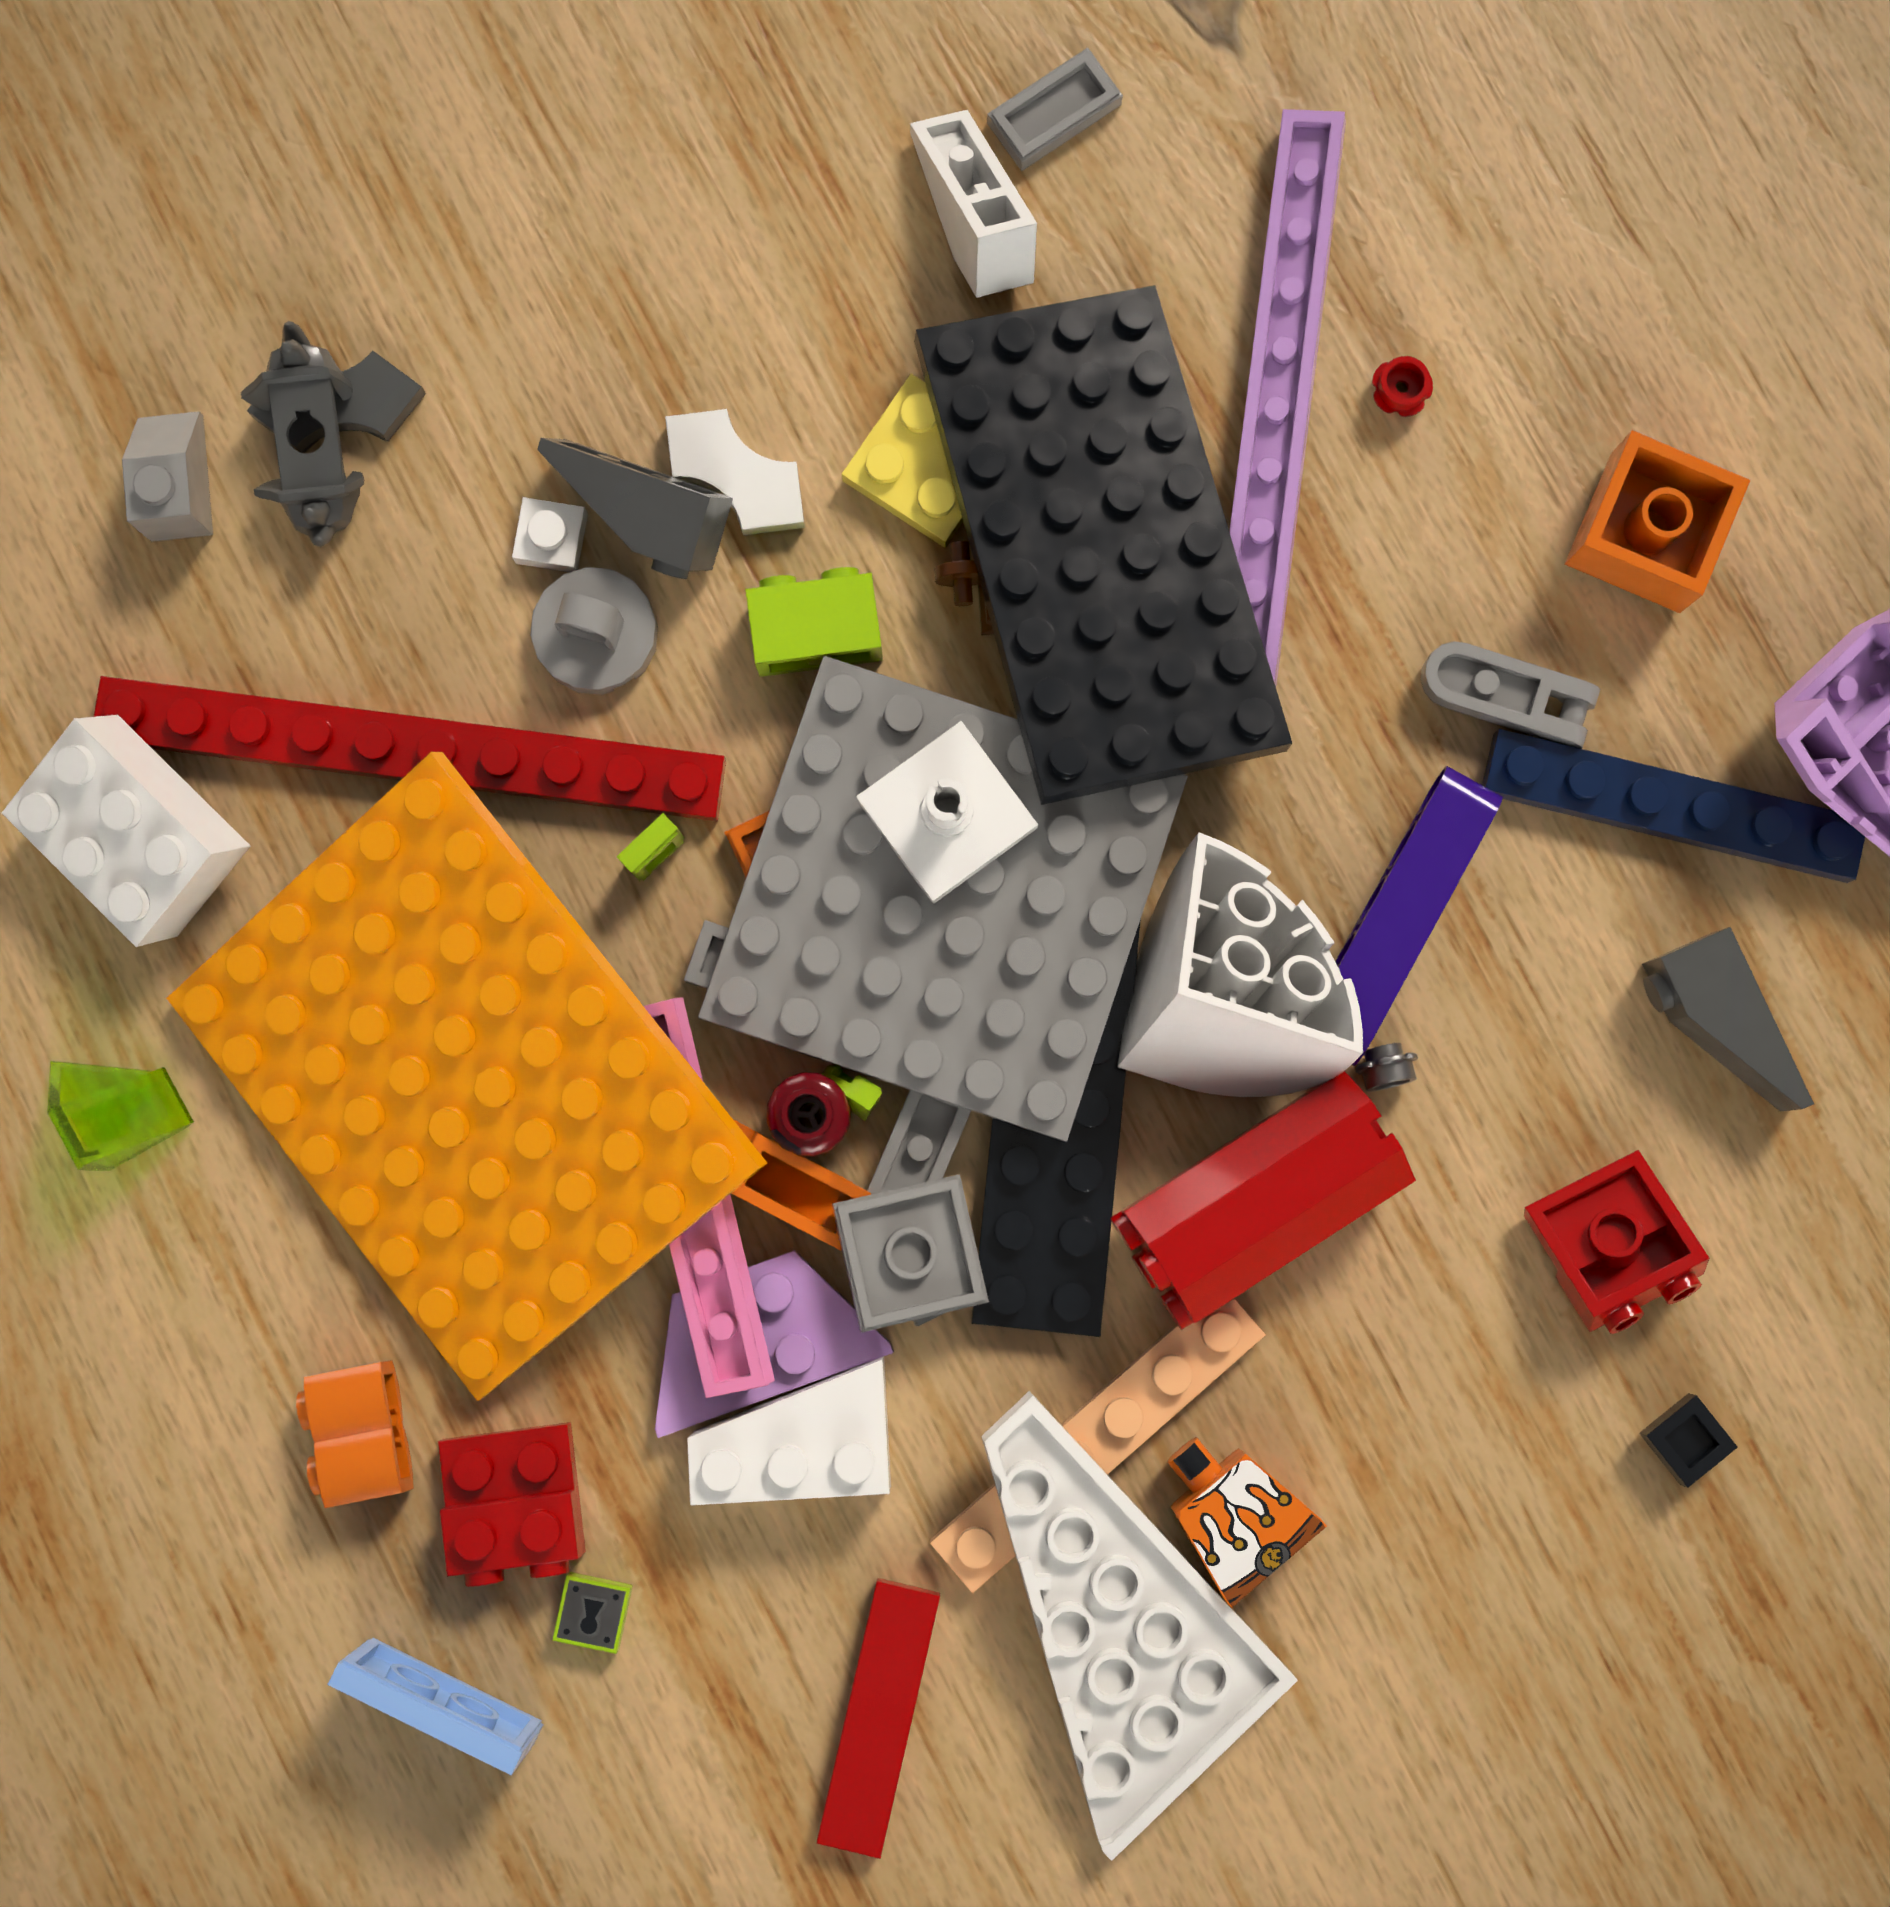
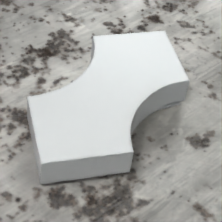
[665,409,805,535]

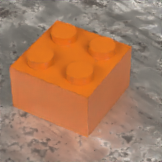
[1564,430,1750,613]

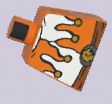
[1167,1437,1327,1608]

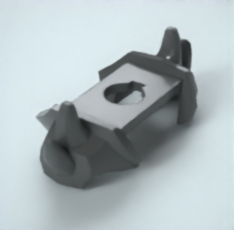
[241,321,364,547]

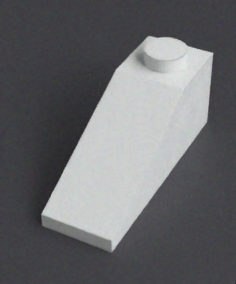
[910,110,1037,298]

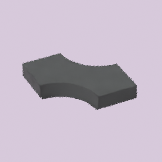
[247,350,426,453]

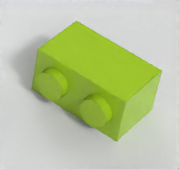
[745,567,883,677]

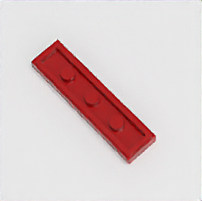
[816,1578,940,1859]

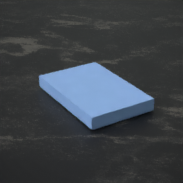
[327,1638,544,1775]

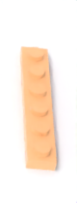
[930,1299,1266,1593]

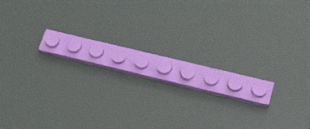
[1229,109,1346,686]

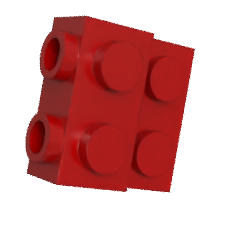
[1524,1150,1710,1334]
[438,1422,586,1587]

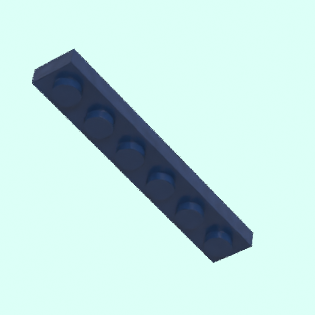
[1482,729,1865,883]

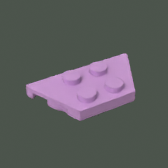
[655,1250,894,1438]

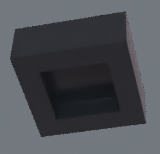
[1639,1393,1738,1488]

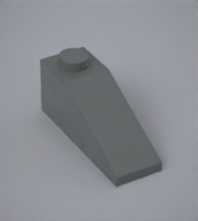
[537,438,733,579]
[1642,927,1814,1112]

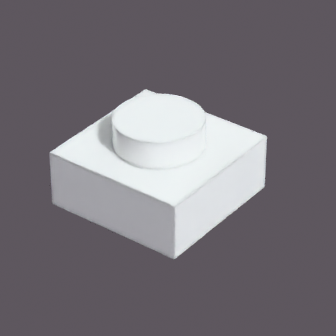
[512,497,588,572]

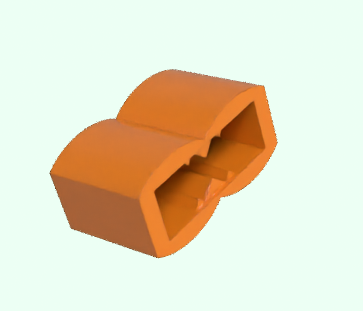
[296,1360,414,1508]

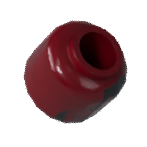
[766,1072,852,1156]

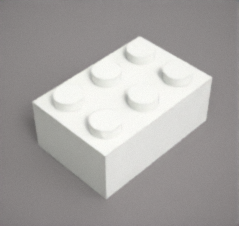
[2,715,251,947]

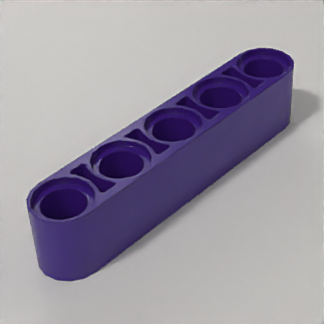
[1335,766,1503,1066]

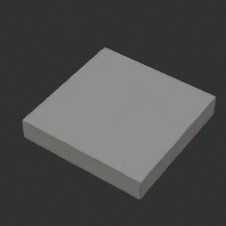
[832,1174,989,1332]

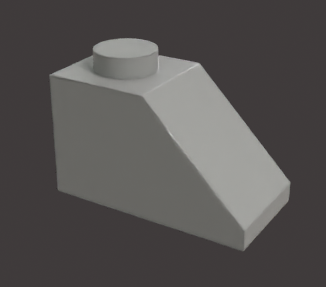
[122,411,213,542]

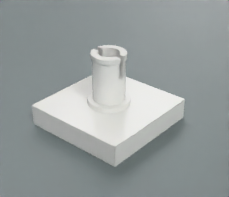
[856,721,1038,904]

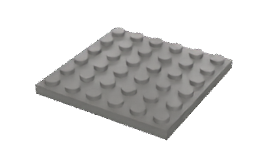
[698,656,1188,1142]

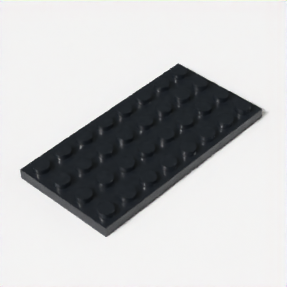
[914,285,1292,805]

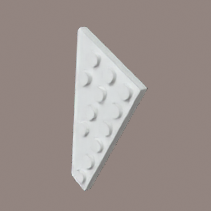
[981,1391,1298,1861]

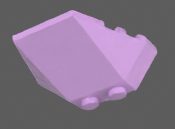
[1774,609,1890,857]

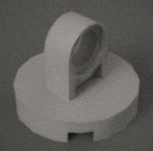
[530,567,658,695]

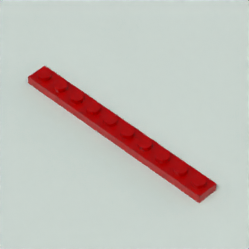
[94,676,726,821]

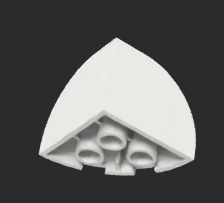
[1118,832,1363,1097]

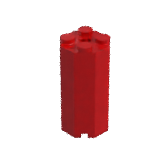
[1110,1071,1416,1330]

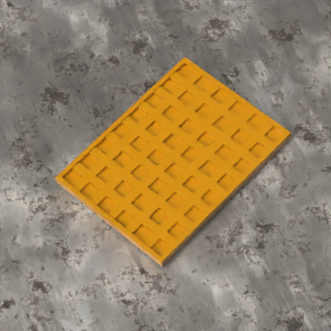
[166,752,767,1401]

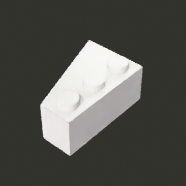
[687,1356,891,1505]

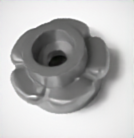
[1355,1043,1418,1091]

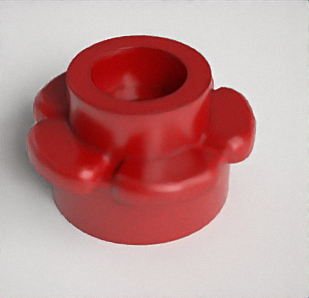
[1372,356,1433,417]

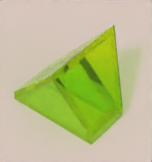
[47,1061,194,1171]

